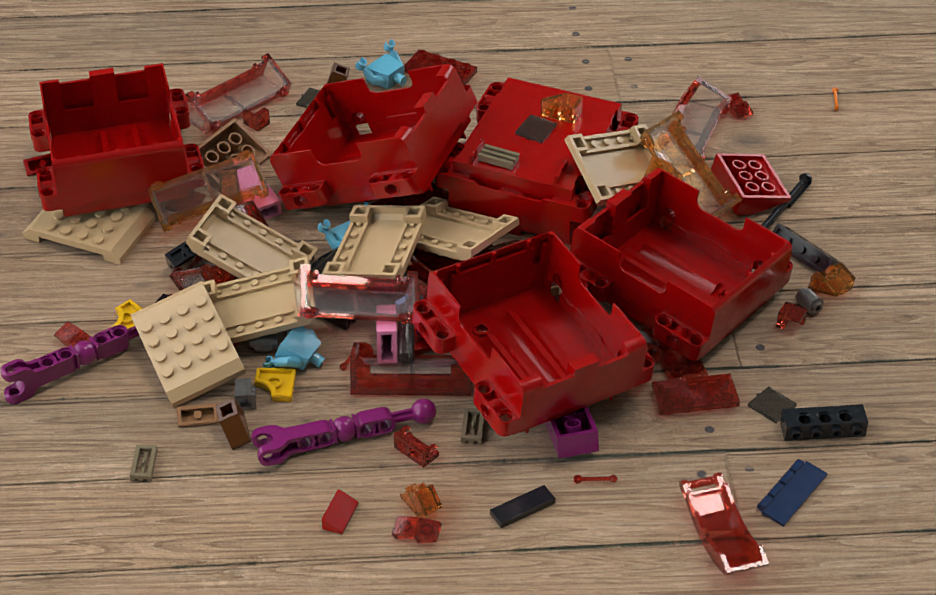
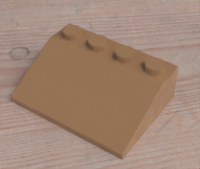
[198,118,272,192]

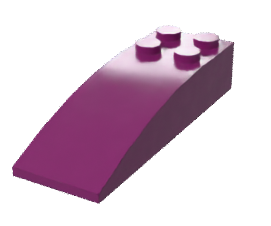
[545,407,599,458]

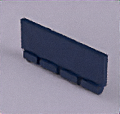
[757,459,828,527]

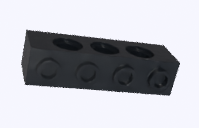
[780,404,868,441]

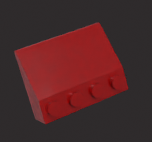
[710,153,791,215]

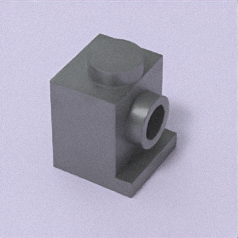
[235,378,257,410]

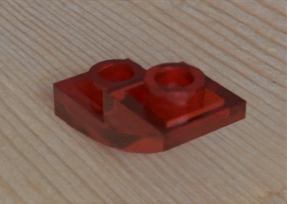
[722,92,754,119]
[54,321,91,347]
[392,516,442,543]

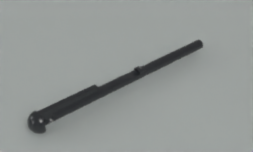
[761,173,812,229]

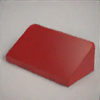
[23,153,52,176]
[322,489,359,534]

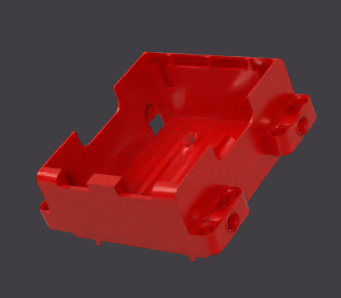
[28,63,206,217]
[270,64,478,210]
[435,77,639,245]
[570,168,793,360]
[412,231,655,437]

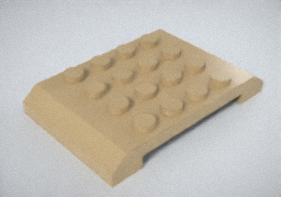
[564,124,671,206]
[186,194,318,278]
[415,196,519,261]
[23,205,156,265]
[322,205,426,281]
[202,256,317,344]
[131,281,247,408]

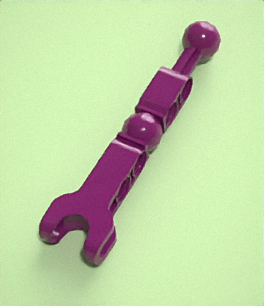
[0,325,139,404]
[251,399,437,466]

